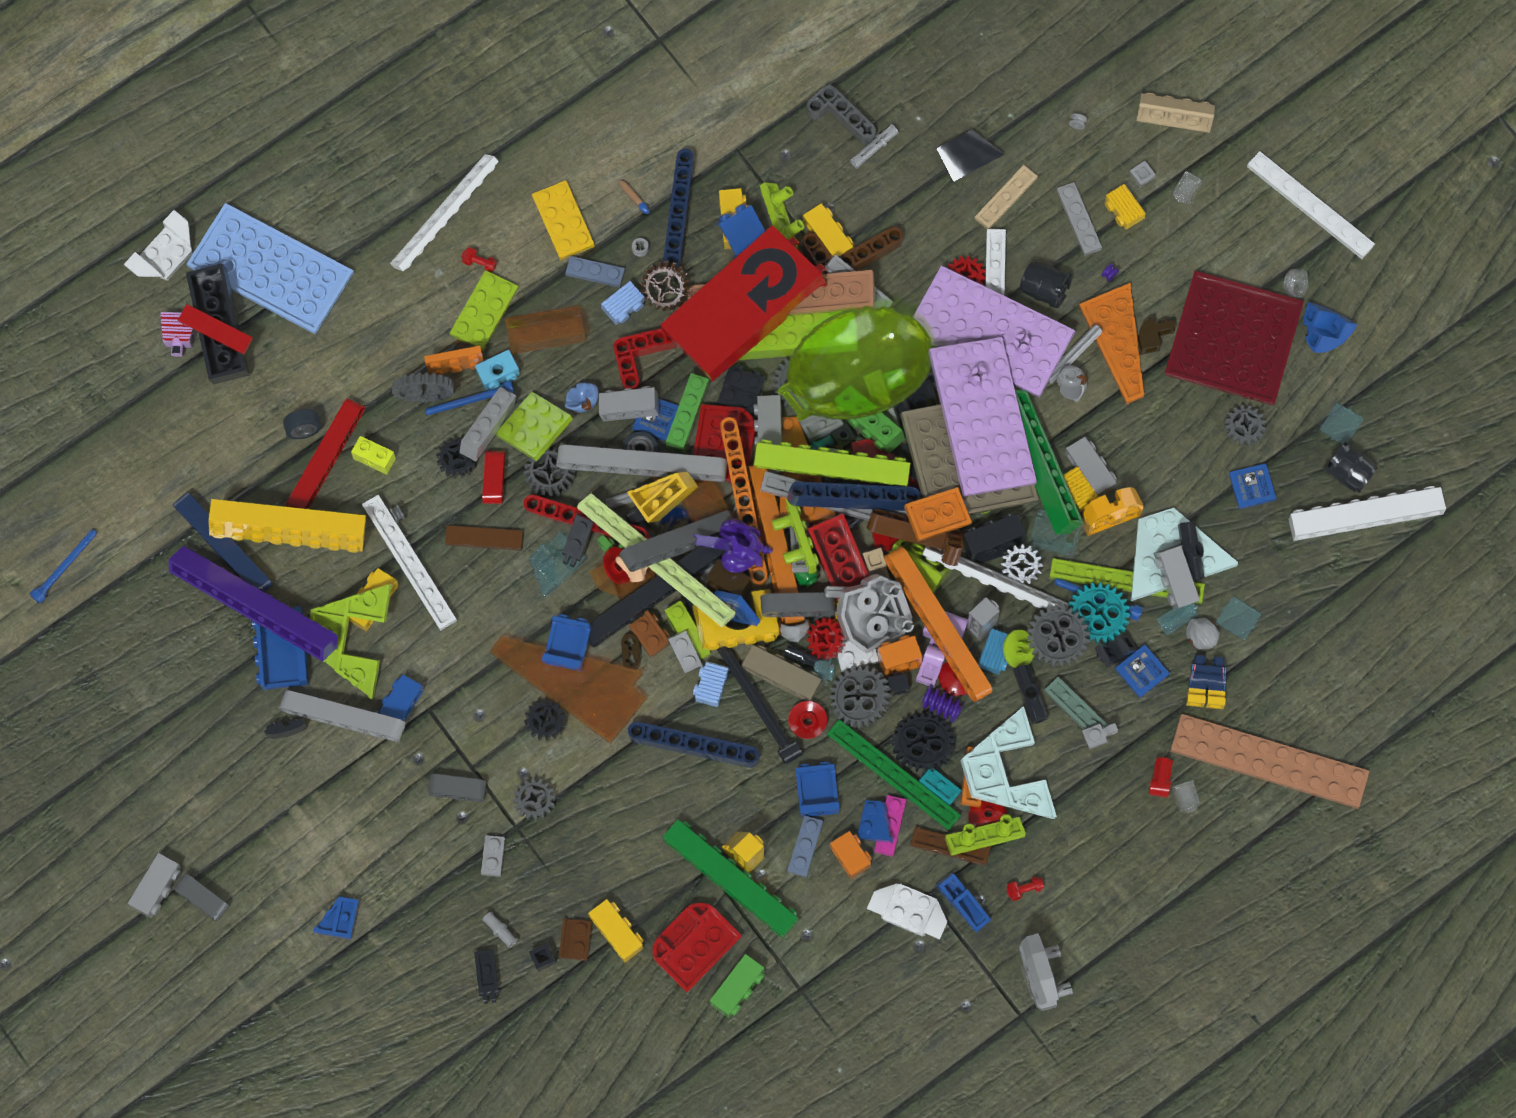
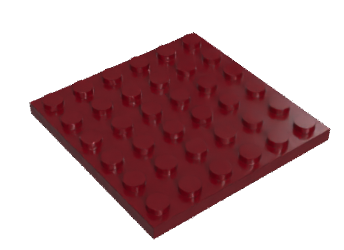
[1164,271,1304,406]

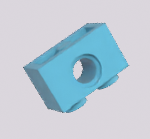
[475,350,520,391]

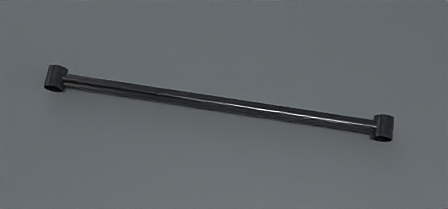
[625,507,803,765]

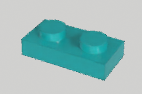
[919,769,962,806]

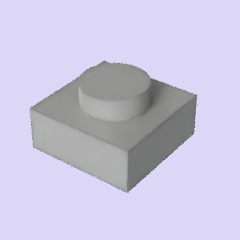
[1129,161,1156,187]

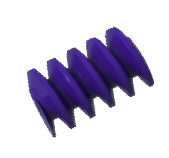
[922,685,965,723]

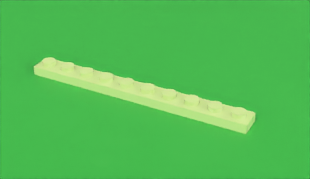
[577,493,736,627]

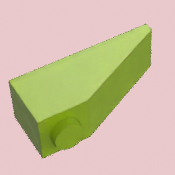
[664,601,711,660]

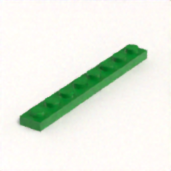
[827,719,961,832]

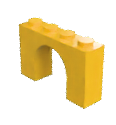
[693,589,780,650]

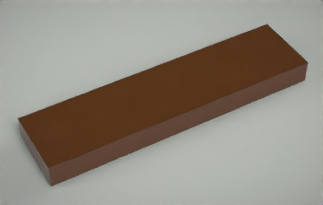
[445,525,523,551]
[910,827,991,867]

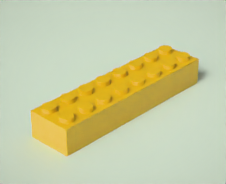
[209,499,366,553]

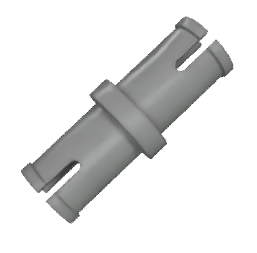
[482,912,518,948]

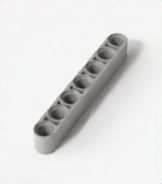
[279,690,406,742]

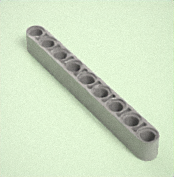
[556,445,727,482]

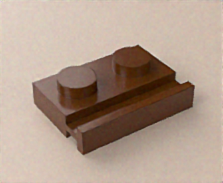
[559,918,592,961]

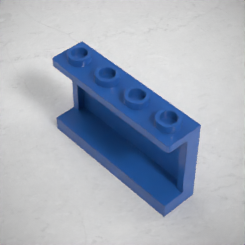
[252,606,309,690]

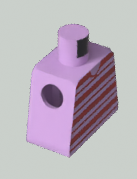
[160,312,196,357]

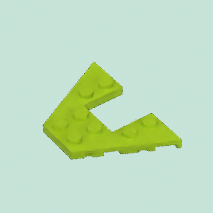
[310,584,392,699]

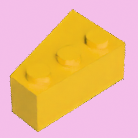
[627,472,698,523]
[720,832,764,873]

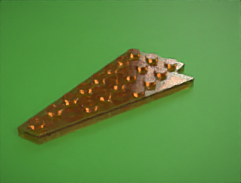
[489,636,646,745]

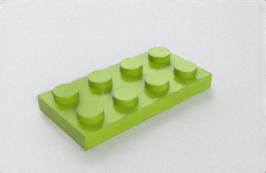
[450,270,519,351]

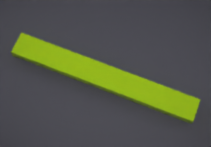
[1049,558,1205,604]

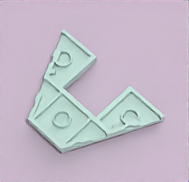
[1131,508,1238,601]
[960,707,1057,819]

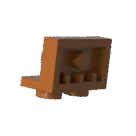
[629,610,670,658]

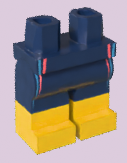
[1186,655,1227,709]

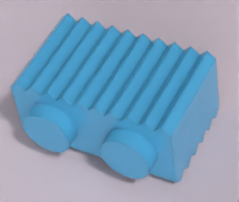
[978,628,1008,675]

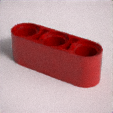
[482,451,505,504]

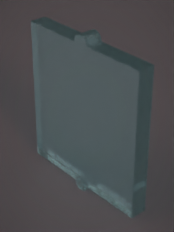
[1319,403,1363,444]
[1216,597,1261,641]

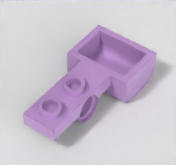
[916,611,968,688]

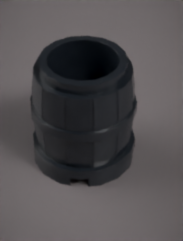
[1020,261,1072,308]
[1323,441,1377,493]

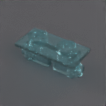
[1156,603,1198,636]
[814,658,835,686]

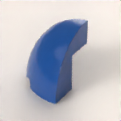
[1304,302,1357,353]

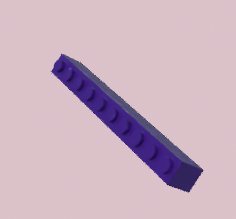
[169,546,338,661]

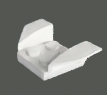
[124,210,193,281]
[867,884,947,939]

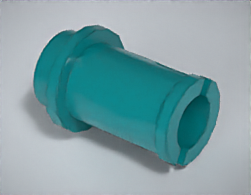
[809,435,835,450]

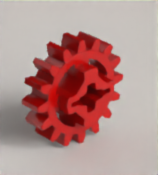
[948,256,986,286]
[806,618,846,660]

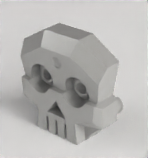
[836,574,914,654]
[1019,933,1073,1011]

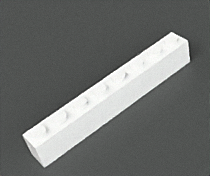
[1288,486,1446,541]

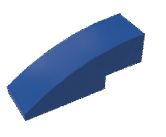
[935,873,991,932]

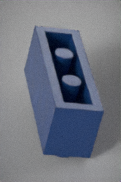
[375,674,424,722]

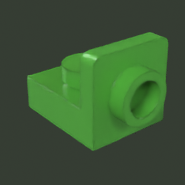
[597,535,625,552]

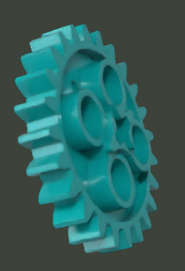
[1067,582,1130,645]

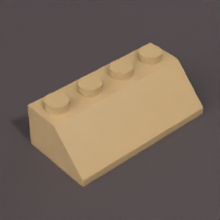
[1137,93,1215,133]

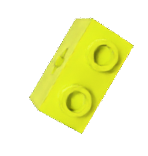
[351,436,396,475]

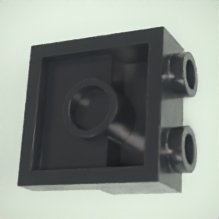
[717,365,765,416]
[892,379,939,425]

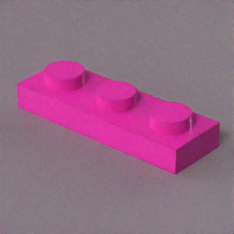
[874,795,906,857]

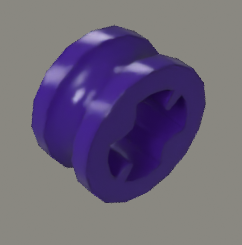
[1101,263,1119,282]

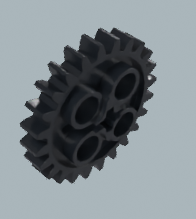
[892,712,955,773]

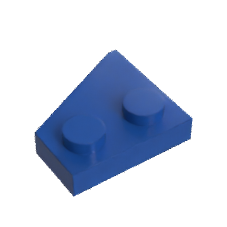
[857,800,893,843]
[313,897,359,940]

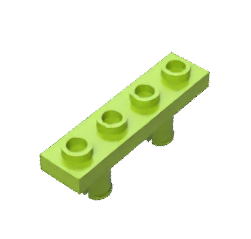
[760,182,805,251]
[771,499,819,574]
[945,815,1026,856]

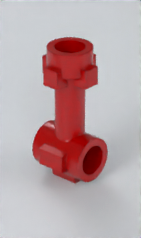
[461,247,497,272]
[1006,877,1044,901]

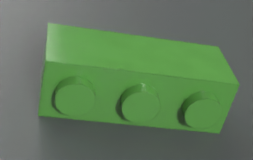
[710,954,765,1018]

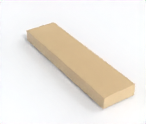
[975,165,1038,229]

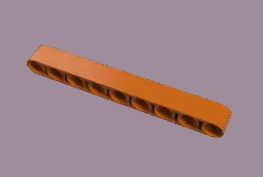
[721,417,768,586]
[747,465,804,626]
[884,547,992,702]

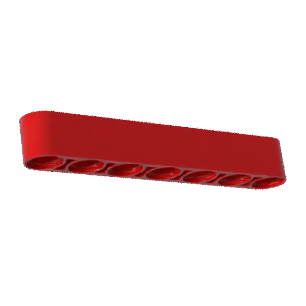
[285,398,365,509]
[523,495,651,540]

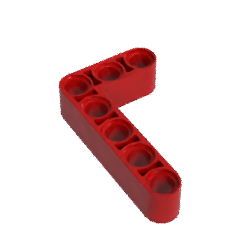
[613,328,678,390]

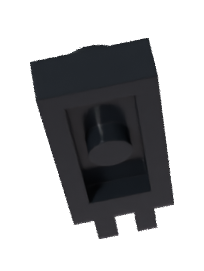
[562,514,595,567]
[474,949,499,1004]

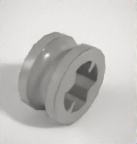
[1069,113,1087,130]
[632,238,649,257]

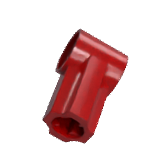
[1148,757,1173,798]

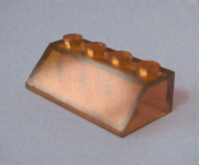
[505,305,586,354]

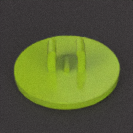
[1003,630,1035,668]

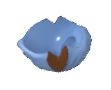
[564,382,599,413]

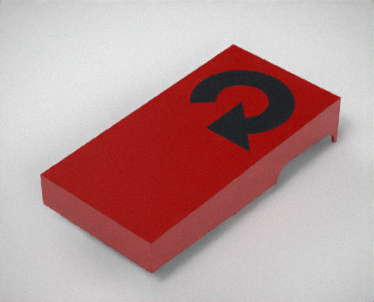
[660,225,827,382]

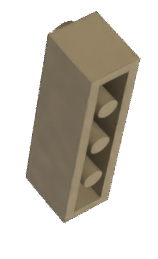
[742,645,821,701]

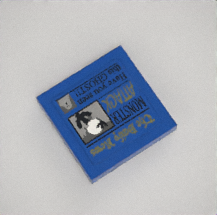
[632,399,679,442]
[1229,464,1276,509]
[714,591,760,626]
[1115,645,1170,698]

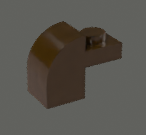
[1138,317,1176,355]

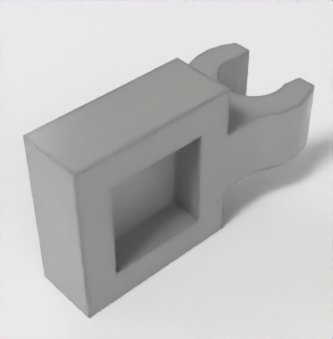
[1082,723,1118,750]

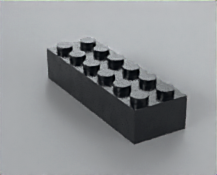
[186,263,250,385]

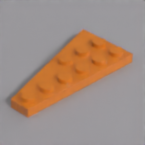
[1079,283,1144,404]
[779,417,836,523]

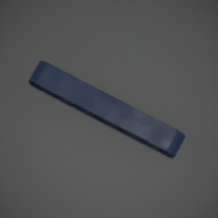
[663,149,694,273]
[787,482,921,511]
[172,492,273,592]
[628,722,759,768]

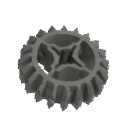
[524,447,575,498]

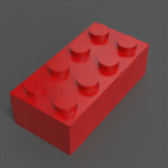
[807,513,869,600]

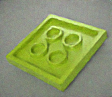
[496,392,573,462]

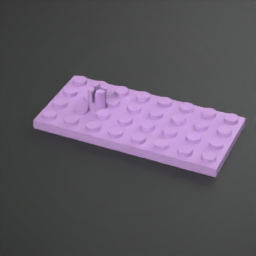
[906,266,1075,398]
[928,337,1037,497]

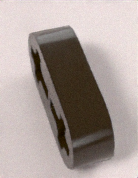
[621,634,640,671]

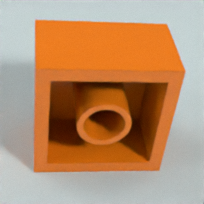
[877,635,922,679]

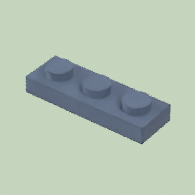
[566,256,625,288]
[788,816,823,878]

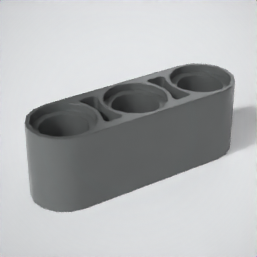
[428,774,486,802]
[173,873,230,922]

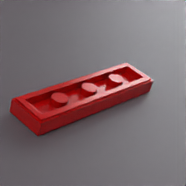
[177,304,253,355]

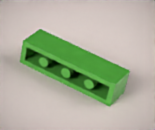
[666,373,709,454]

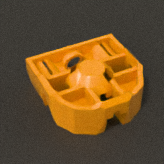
[1082,487,1144,536]

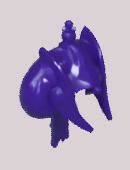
[693,519,773,573]

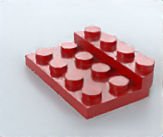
[693,404,756,484]
[651,903,742,993]

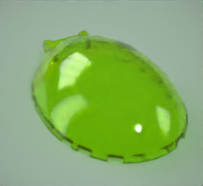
[777,306,933,421]

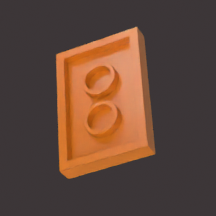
[424,346,484,376]
[904,487,972,541]

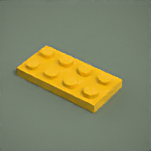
[532,180,595,261]

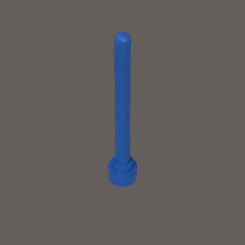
[425,380,514,415]
[29,529,97,604]
[1054,578,1143,622]

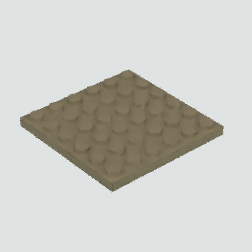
[900,405,1039,515]

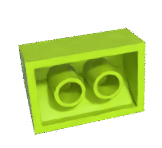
[890,539,951,592]

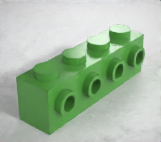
[834,386,905,454]

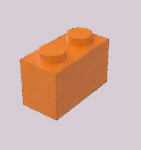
[830,831,872,879]

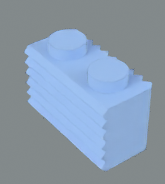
[601,281,645,325]
[693,661,729,707]

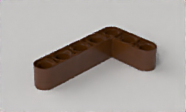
[803,227,903,274]
[867,509,963,566]

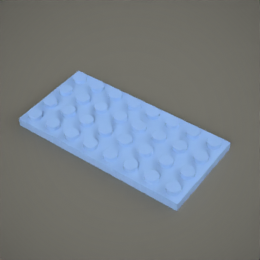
[186,203,354,335]

